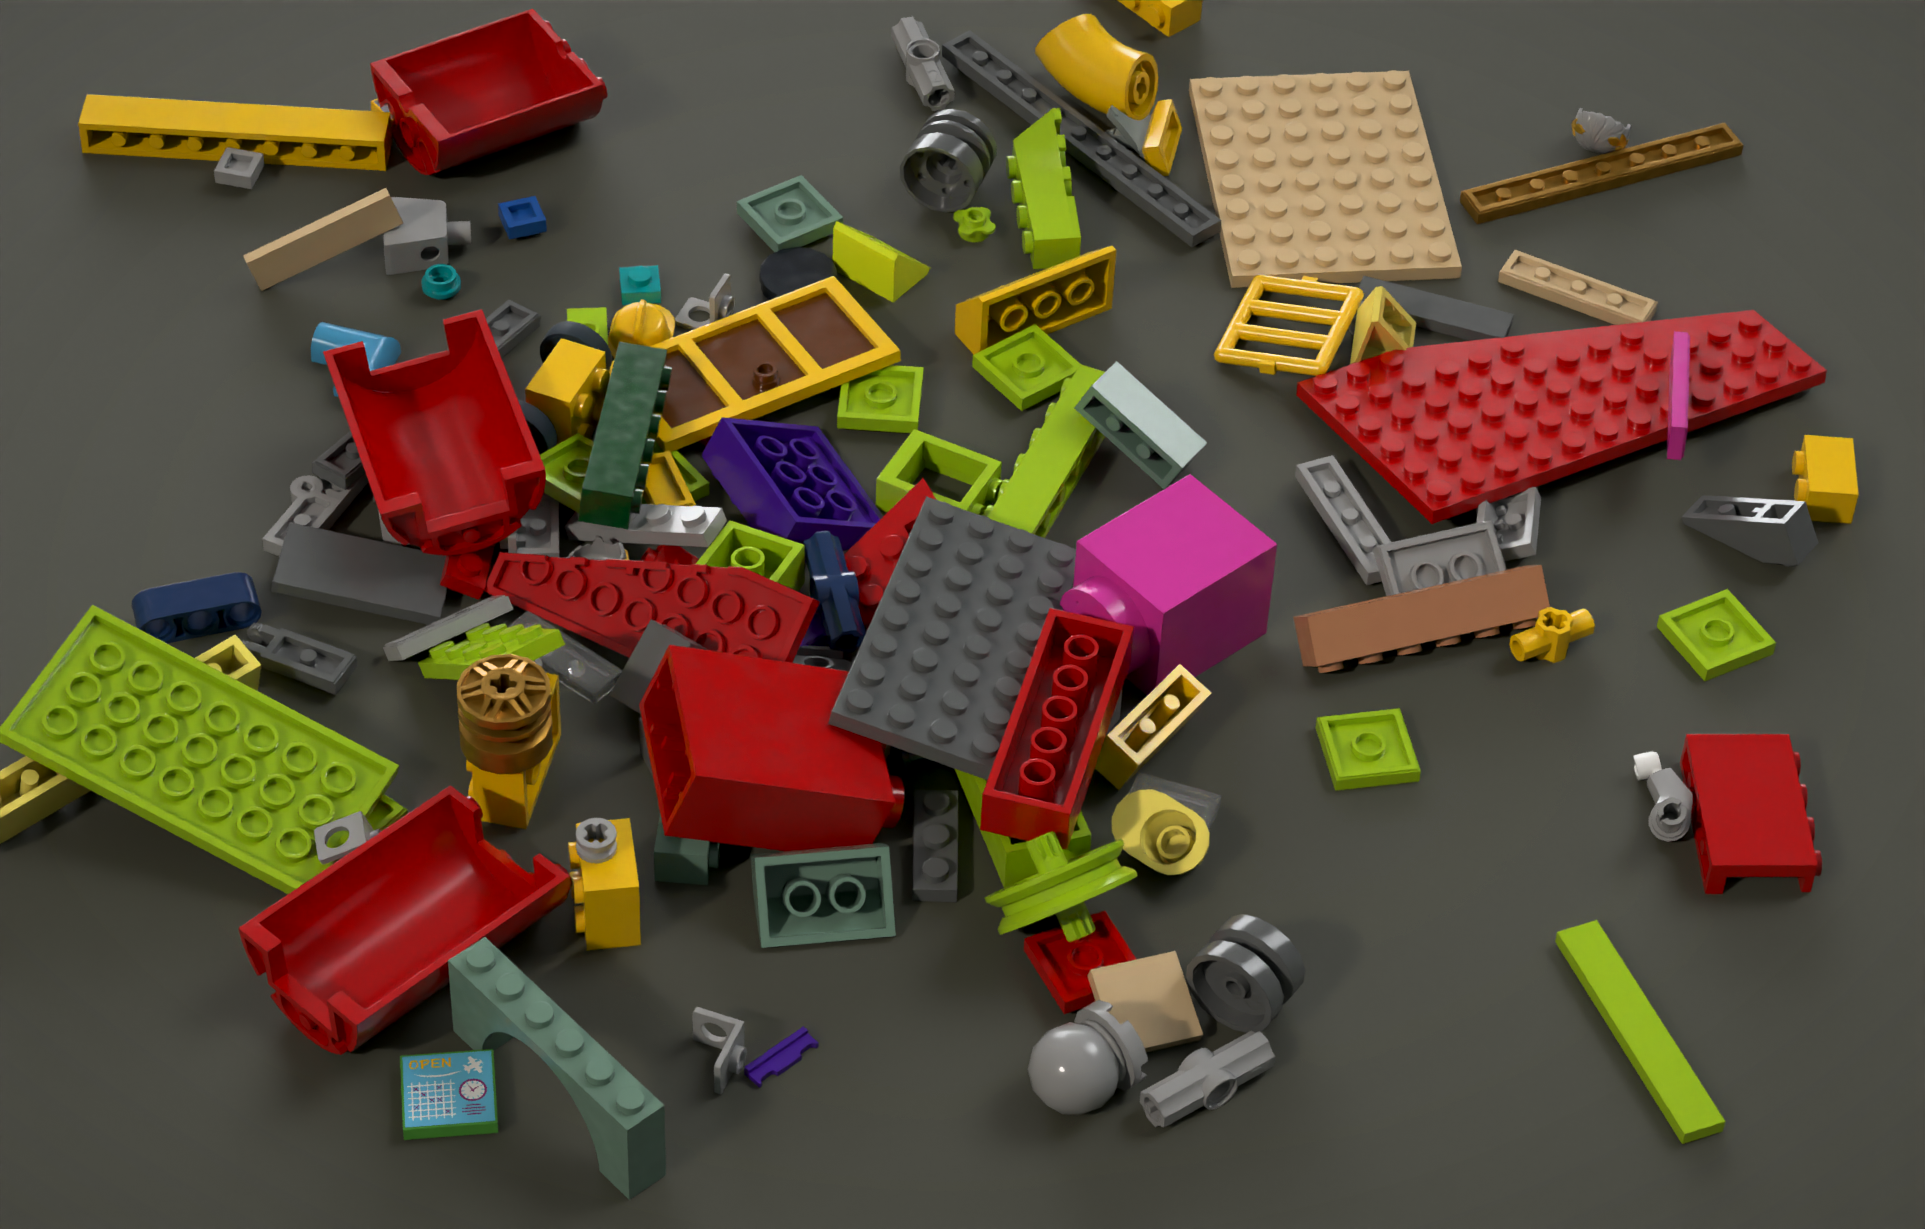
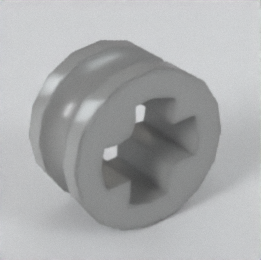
[575,818,617,864]

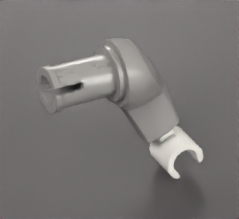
[1633,751,1693,842]

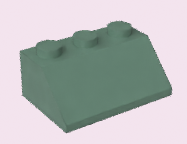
[750,843,896,948]

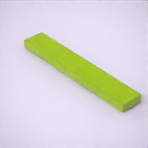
[1555,920,1726,1144]

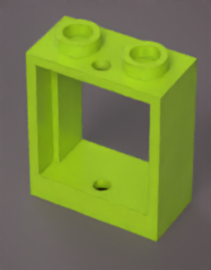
[876,429,1003,516]

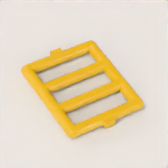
[1214,275,1364,376]

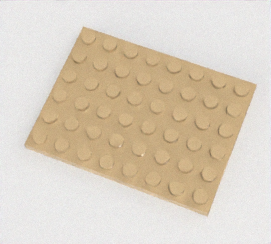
[1189,70,1462,288]

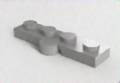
[262,473,368,557]

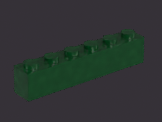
[578,342,672,530]

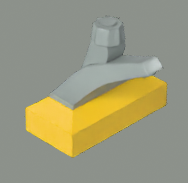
[1105,99,1182,176]

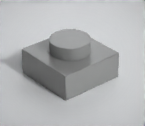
[214,147,264,189]

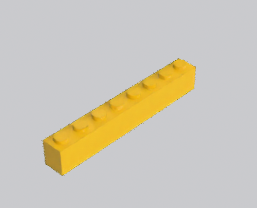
[78,94,393,171]

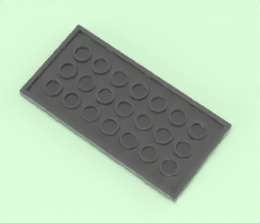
[828,496,1076,780]

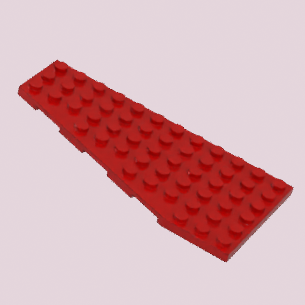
[1297,310,1827,524]

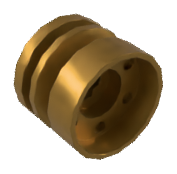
[457,654,553,774]

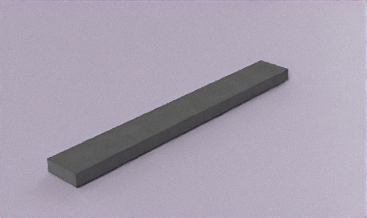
[312,299,541,490]

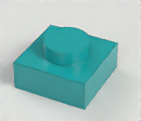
[619,265,661,305]

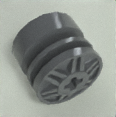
[900,109,997,213]

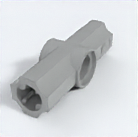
[891,16,955,111]
[1140,1030,1275,1128]

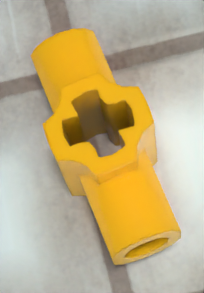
[1509,607,1595,663]

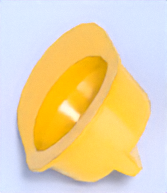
[608,299,675,359]

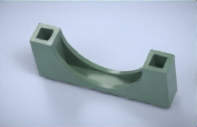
[448,937,666,1200]

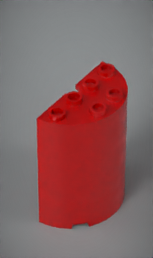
[370,9,608,175]

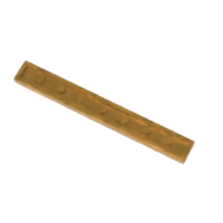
[1460,123,1744,225]

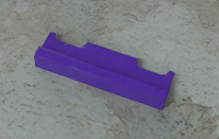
[744,1026,819,1088]

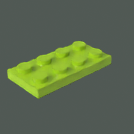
[418,623,565,680]

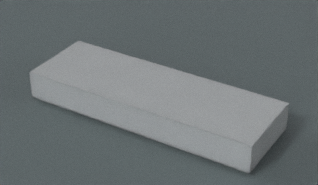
[383,595,514,661]

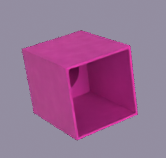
[1060,474,1277,695]

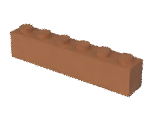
[1293,565,1550,673]

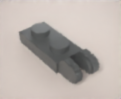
[241,622,358,695]

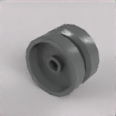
[1186,914,1305,1033]

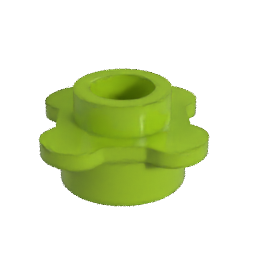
[953,207,996,242]

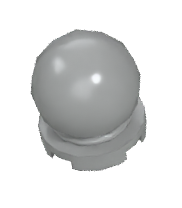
[1028,1000,1148,1116]

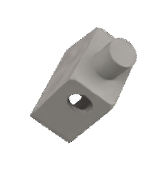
[384,197,471,275]

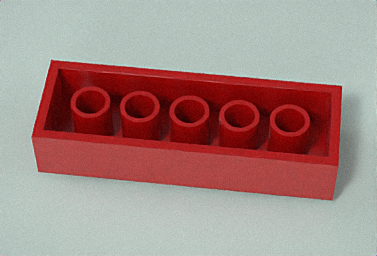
[980,608,1134,850]

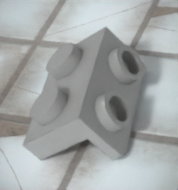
[1475,487,1541,561]
[500,495,560,557]

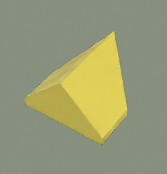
[1350,286,1416,364]

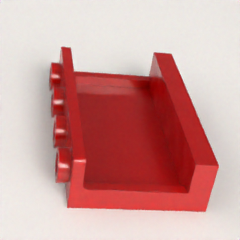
[1680,734,1822,894]

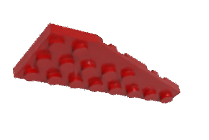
[484,552,820,663]

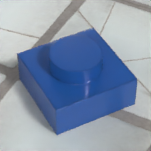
[498,196,547,239]

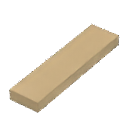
[243,188,404,291]
[1498,250,1658,325]

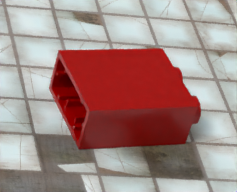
[639,645,904,851]

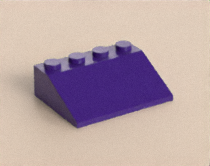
[701,417,883,563]

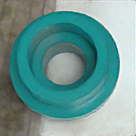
[421,264,461,300]

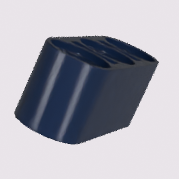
[131,572,262,643]

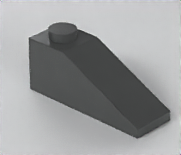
[1682,495,1818,567]

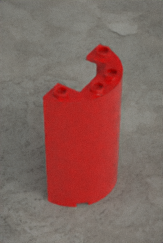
[323,309,546,556]
[238,785,572,1055]

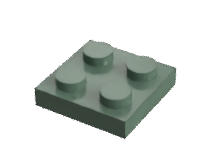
[737,175,843,252]

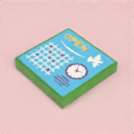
[400,1049,498,1140]

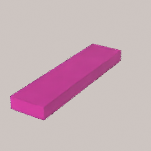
[1667,331,1690,460]

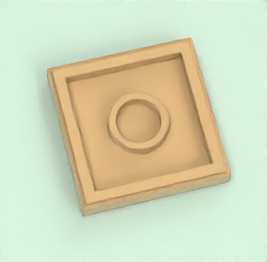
[1087,951,1203,1052]

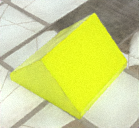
[832,221,931,303]

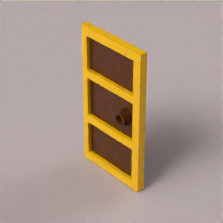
[608,276,901,452]

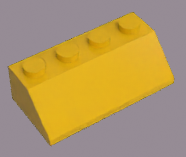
[955,245,1117,355]

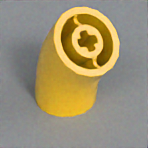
[1035,14,1159,120]

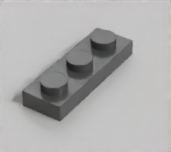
[912,789,958,902]

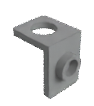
[675,273,735,330]
[314,811,381,864]
[692,1007,747,1094]

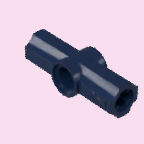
[803,531,866,653]

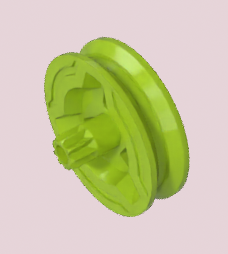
[984,831,1138,942]

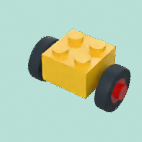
[518,321,612,454]

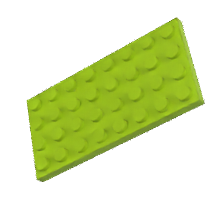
[0,605,399,894]

